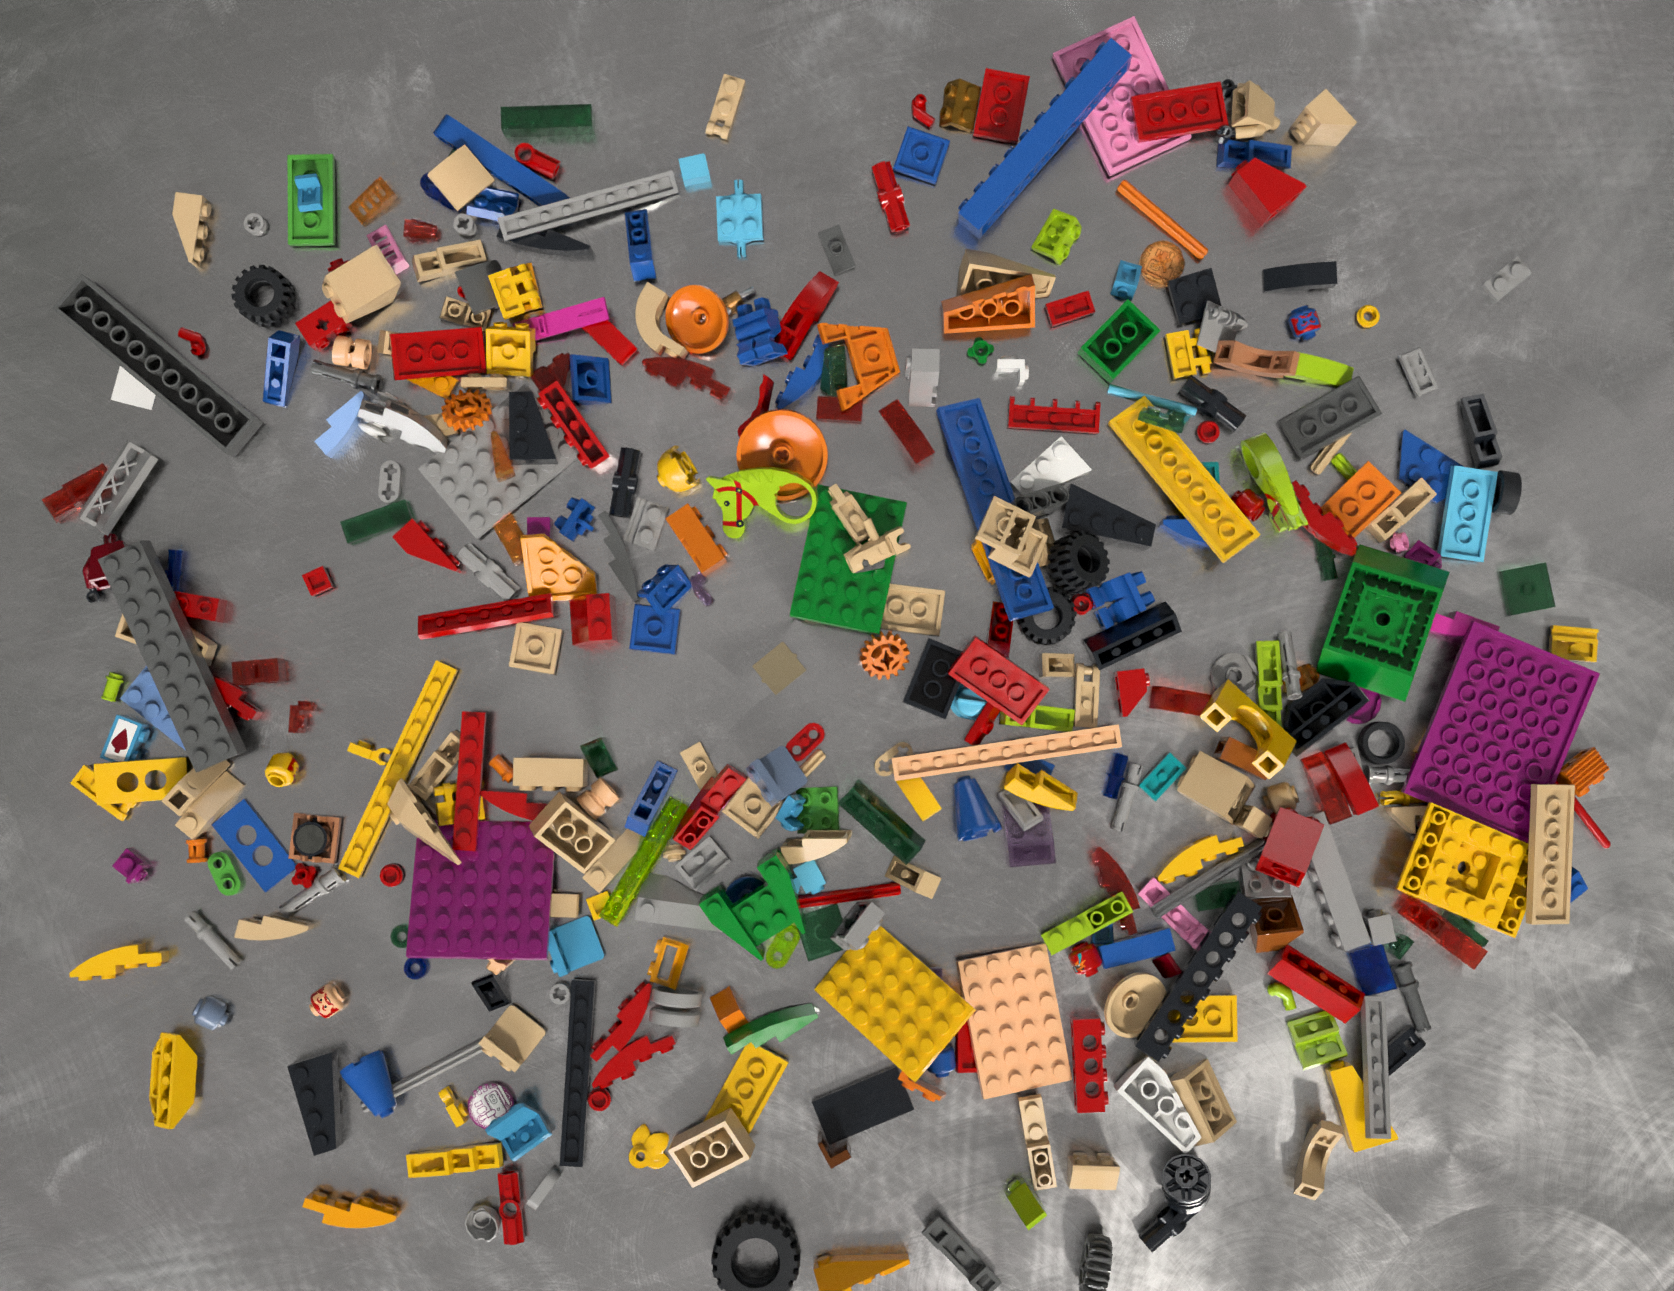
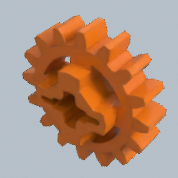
[441,389,492,432]
[859,631,910,680]

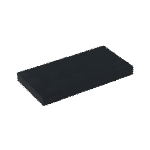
[812,1066,914,1145]

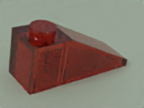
[878,399,935,468]

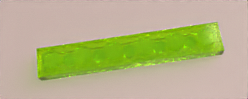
[599,796,688,927]

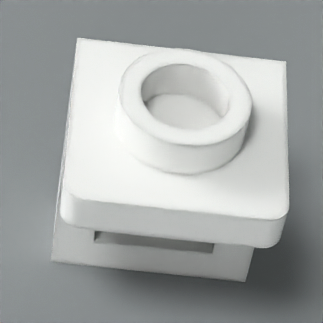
[996,356,1029,386]

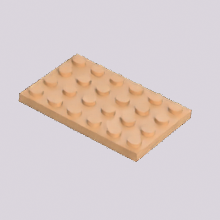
[956,943,1072,1099]

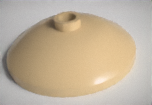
[1104,972,1166,1038]

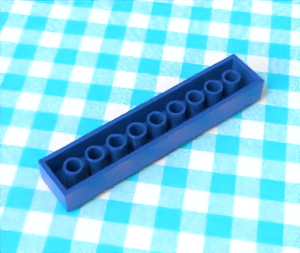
[958,38,1132,240]

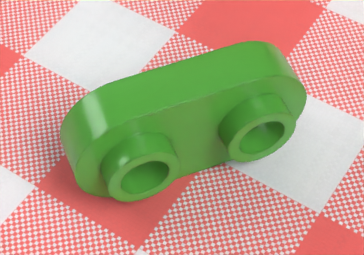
[208,851,243,896]

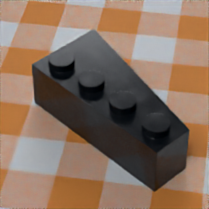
[1059,483,1156,549]
[287,1048,343,1156]

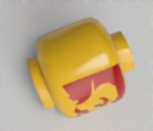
[265,753,299,787]

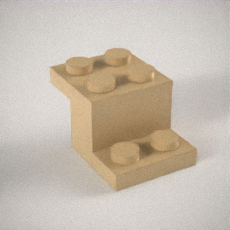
[975,496,1048,578]

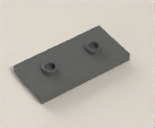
[1278,376,1382,461]

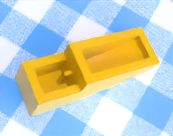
[1004,763,1078,811]

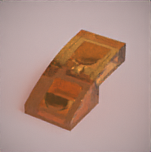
[493,513,525,566]

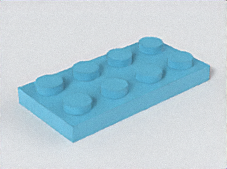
[1437,465,1498,562]

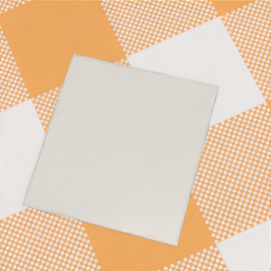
[111,366,156,410]

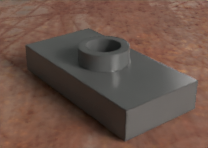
[818,224,856,276]

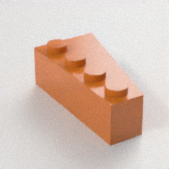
[941,274,1035,334]

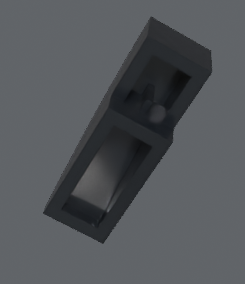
[1262,261,1338,293]
[1461,393,1503,469]

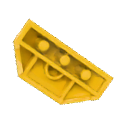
[149,1032,197,1129]

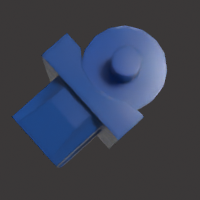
[554,497,595,541]

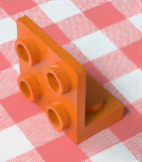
[898,1071,946,1102]

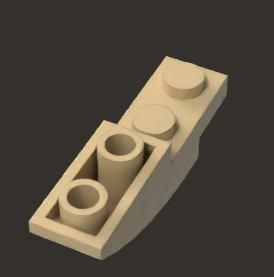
[1018,1094,1057,1191]

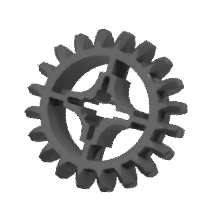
[1078,1233,1113,1291]

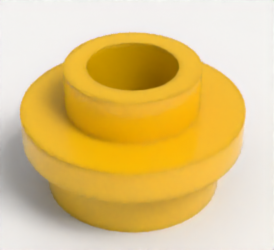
[1356,305,1380,328]

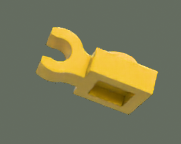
[347,740,392,765]

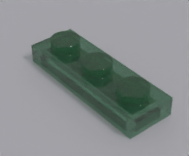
[340,499,413,544]

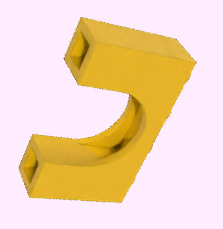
[1200,679,1296,779]

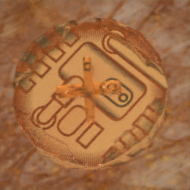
[1139,240,1185,287]

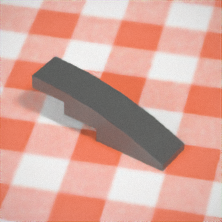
[598,511,639,603]

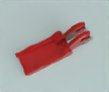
[738,374,774,437]

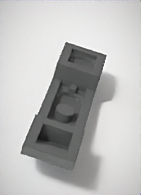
[921,1216,1002,1291]

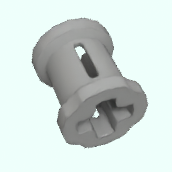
[453,213,477,239]

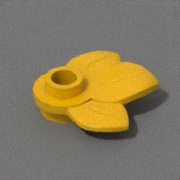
[628,1124,669,1169]

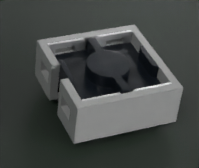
[830,902,885,950]

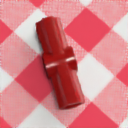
[871,161,910,232]
[498,1170,525,1245]

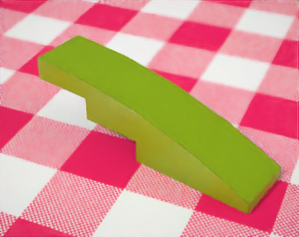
[1255,640,1283,727]

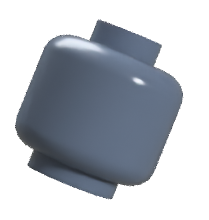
[192,996,229,1030]

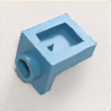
[1111,260,1142,300]
[775,794,806,831]

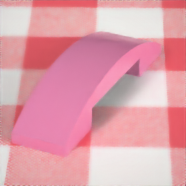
[1137,877,1209,950]

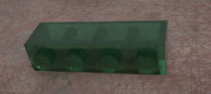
[501,104,595,137]
[838,780,926,865]

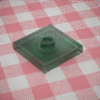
[1499,562,1556,616]
[797,903,843,962]

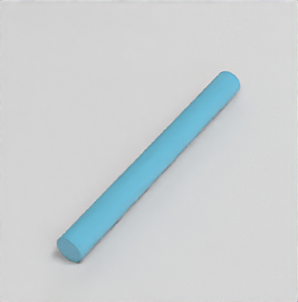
[1107,384,1197,416]

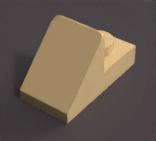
[1385,805,1428,834]

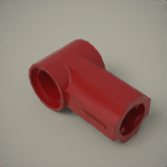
[514,143,561,180]

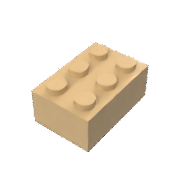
[513,757,589,791]
[529,791,615,874]
[668,1108,756,1188]

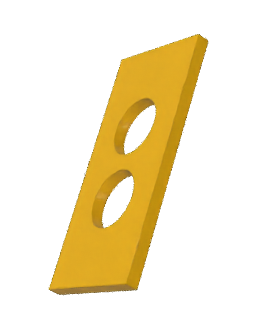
[94,757,187,805]

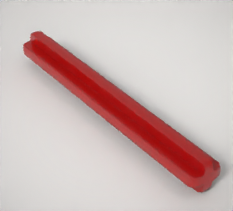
[798,883,901,908]

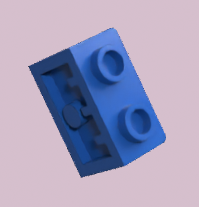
[466,187,519,221]
[637,564,693,615]

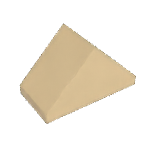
[1039,653,1075,677]

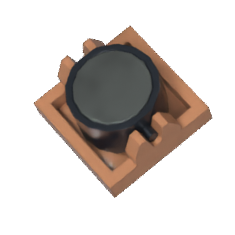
[288,813,342,864]

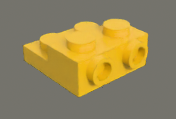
[486,322,536,377]

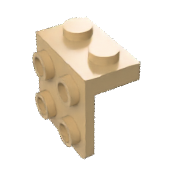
[478,1005,546,1072]

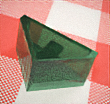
[580,737,618,778]

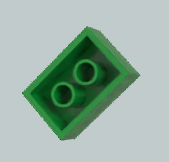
[1078,299,1161,384]

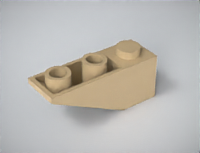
[172,192,211,268]
[161,760,231,816]

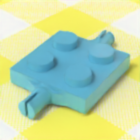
[716,179,764,258]

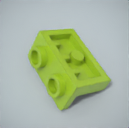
[1032,208,1082,265]

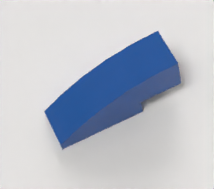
[1217,140,1292,170]
[1098,928,1176,969]

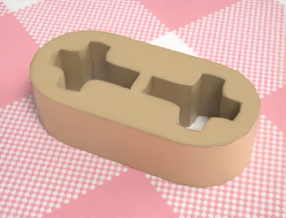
[874,742,913,776]

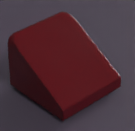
[1152,953,1182,979]

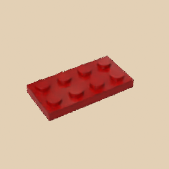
[1130,81,1229,143]
[389,327,487,380]
[947,636,1050,725]

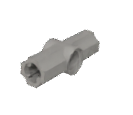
[456,542,521,601]

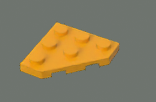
[520,534,598,601]

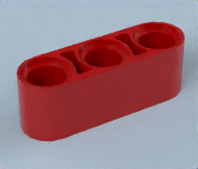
[582,320,638,366]

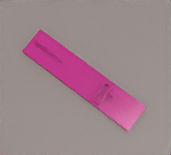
[512,297,610,341]

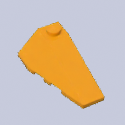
[813,1253,910,1291]

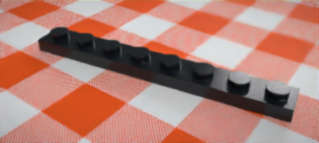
[559,979,596,1167]

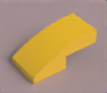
[896,777,942,821]

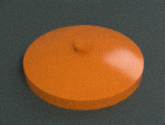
[736,409,828,501]

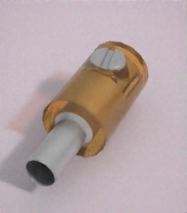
[722,286,756,315]

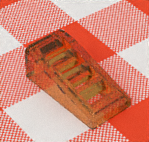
[348,176,398,225]
[491,431,516,483]

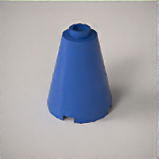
[954,776,1002,841]
[340,1050,396,1119]

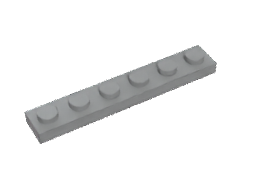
[1361,996,1391,1139]

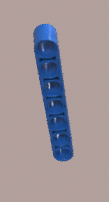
[433,114,570,207]

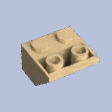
[1067,1152,1120,1190]

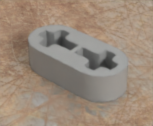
[378,460,403,504]
[526,1168,561,1210]

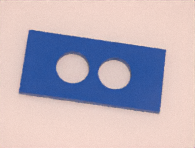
[212,799,297,893]

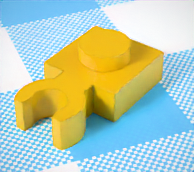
[585,888,629,921]
[438,1086,469,1128]

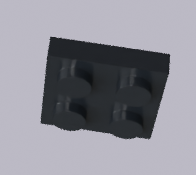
[1166,268,1221,325]

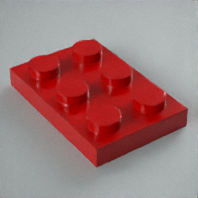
[973,68,1030,144]

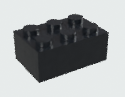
[902,638,962,720]

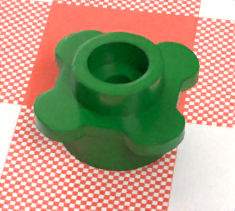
[967,337,994,364]

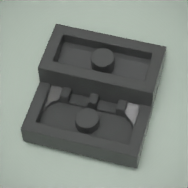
[455,260,502,315]

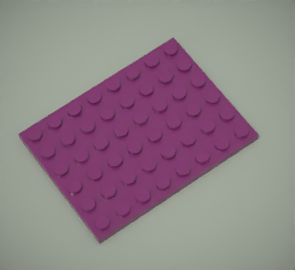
[1401,621,1600,844]

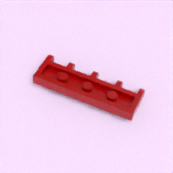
[1008,396,1101,434]

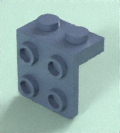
[746,746,808,807]

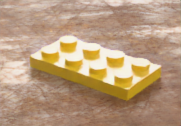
[703,1043,789,1134]

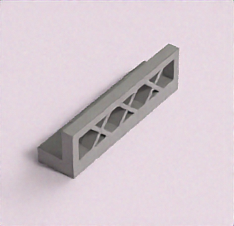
[77,440,158,535]

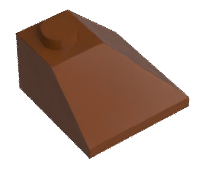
[1250,895,1304,953]

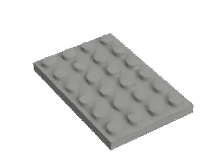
[418,384,579,539]

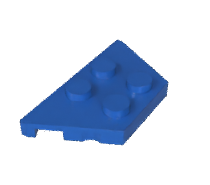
[1397,430,1464,504]

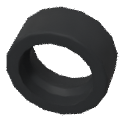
[1492,470,1522,515]
[1358,722,1405,764]

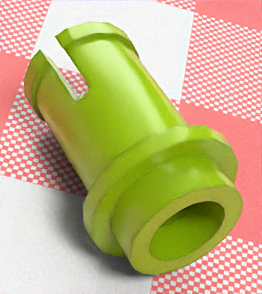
[101,672,124,702]

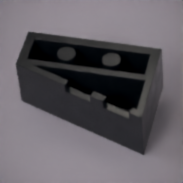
[509,391,558,465]

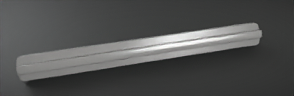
[360,1039,483,1112]

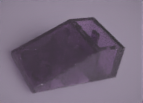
[1002,802,1056,867]

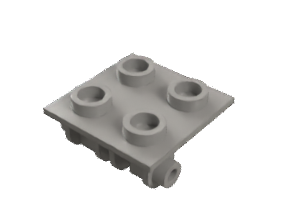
[1196,301,1248,353]
[1241,854,1291,898]

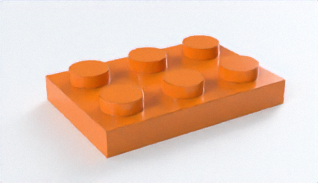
[1321,460,1401,538]

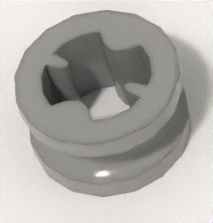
[244,213,267,236]
[549,982,571,1005]

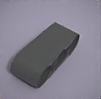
[1010,484,1069,517]

